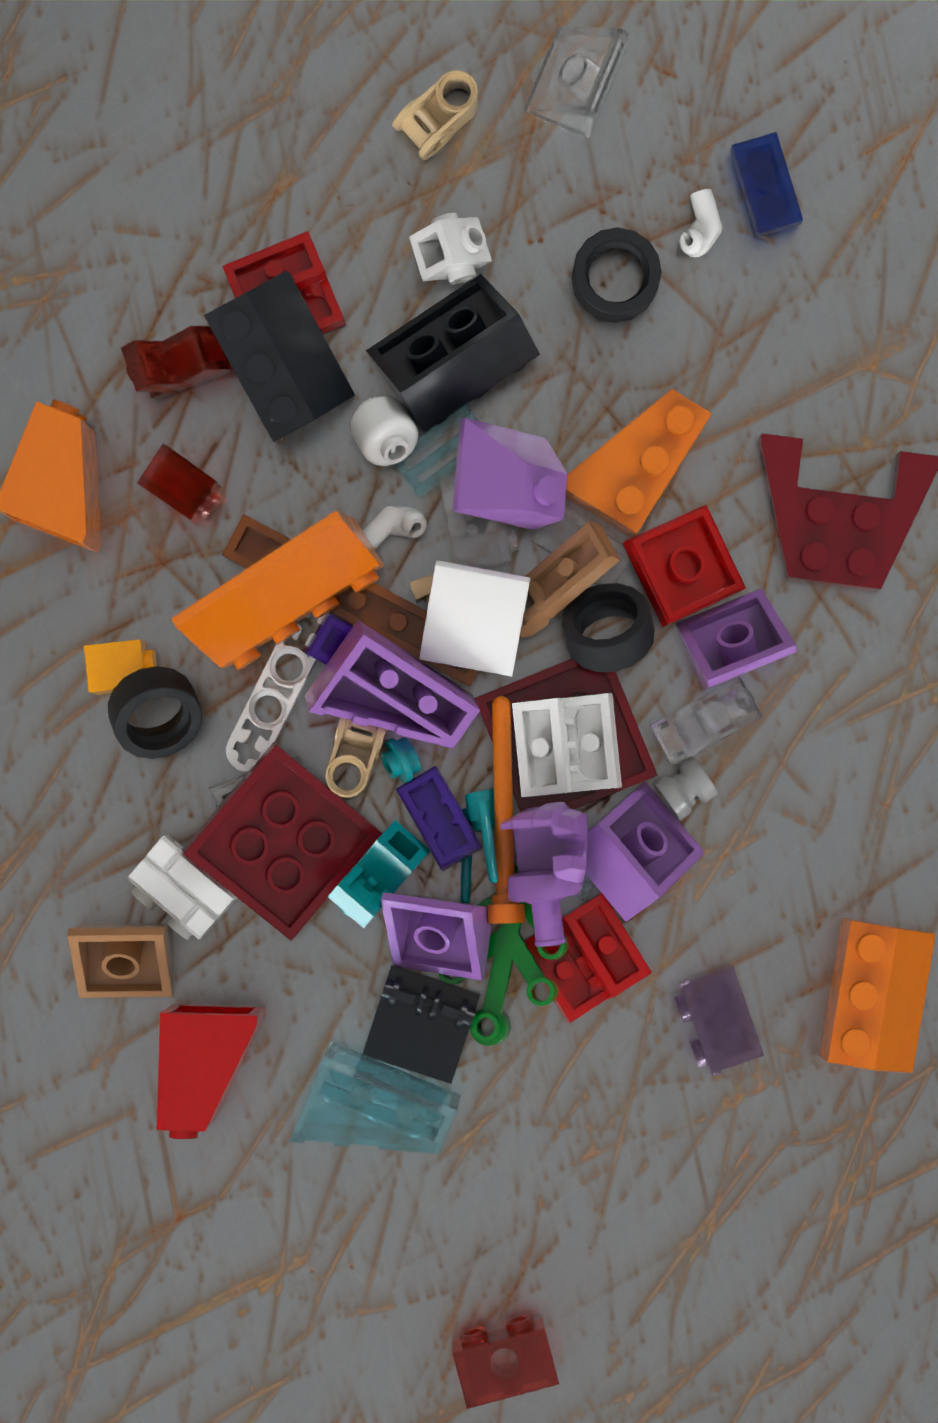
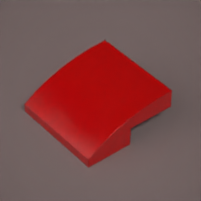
[222,231,346,334]
[524,893,652,1023]

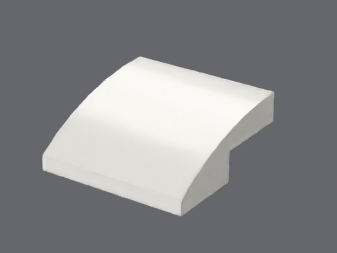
[419,560,530,677]
[512,693,622,797]

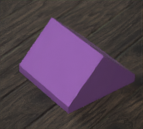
[676,588,797,690]
[381,893,492,980]

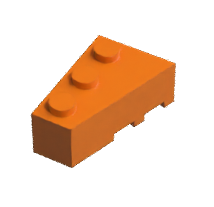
[565,389,712,538]

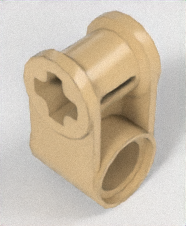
[392,70,479,160]
[325,718,388,799]

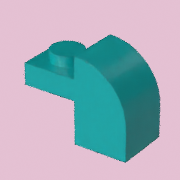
[328,820,430,928]

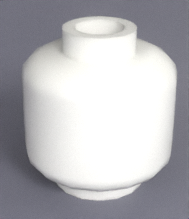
[350,396,418,466]

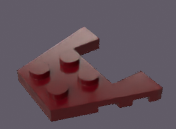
[759,433,938,591]

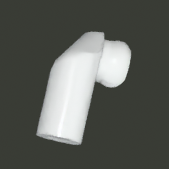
[679,189,722,258]
[362,506,427,550]

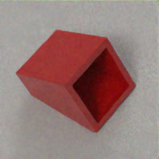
[156,1004,266,1139]

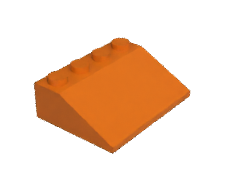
[171,510,385,670]

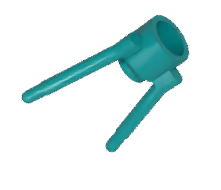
[460,789,515,903]

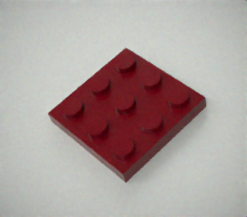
[474,659,658,812]
[182,742,382,941]

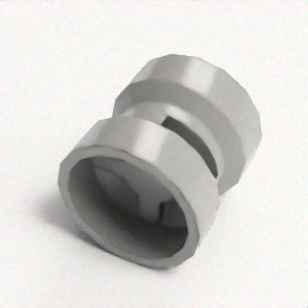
[653,756,718,821]

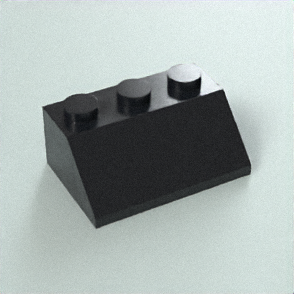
[204,270,355,442]
[366,274,540,432]

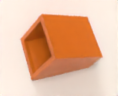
[0,399,101,553]

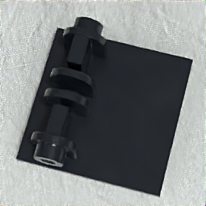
[362,965,481,1084]

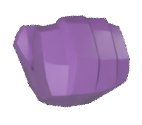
[500,802,588,947]

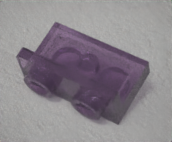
[674,965,764,1077]

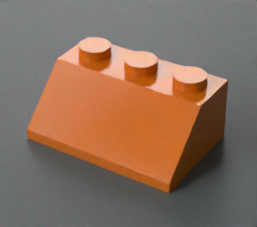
[819,918,936,1073]

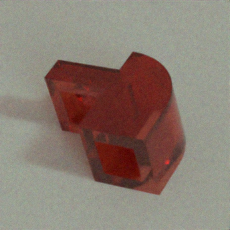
[121,325,233,399]

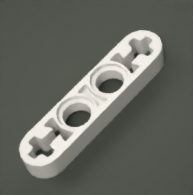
[226,613,326,772]

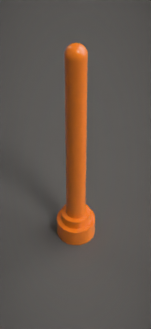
[487,696,525,924]

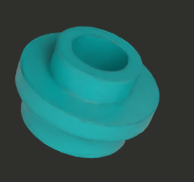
[381,737,421,783]

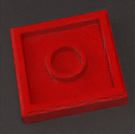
[622,505,746,628]

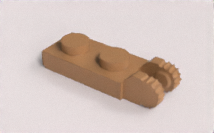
[520,520,620,638]

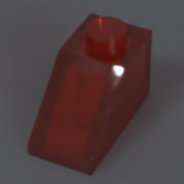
[137,443,222,525]

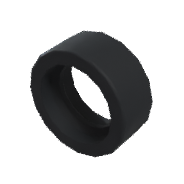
[571,227,662,322]
[561,583,655,672]
[107,666,202,759]

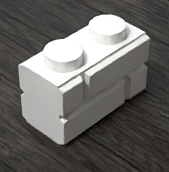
[127,835,237,940]

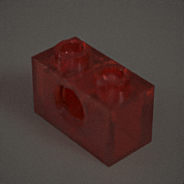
[452,1315,559,1409]

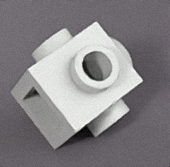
[409,213,492,285]

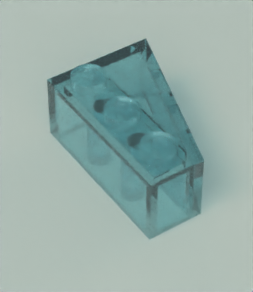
[289,1041,461,1154]

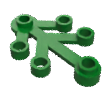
[439,865,568,1046]

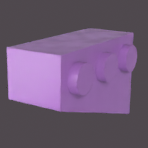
[304,620,481,748]

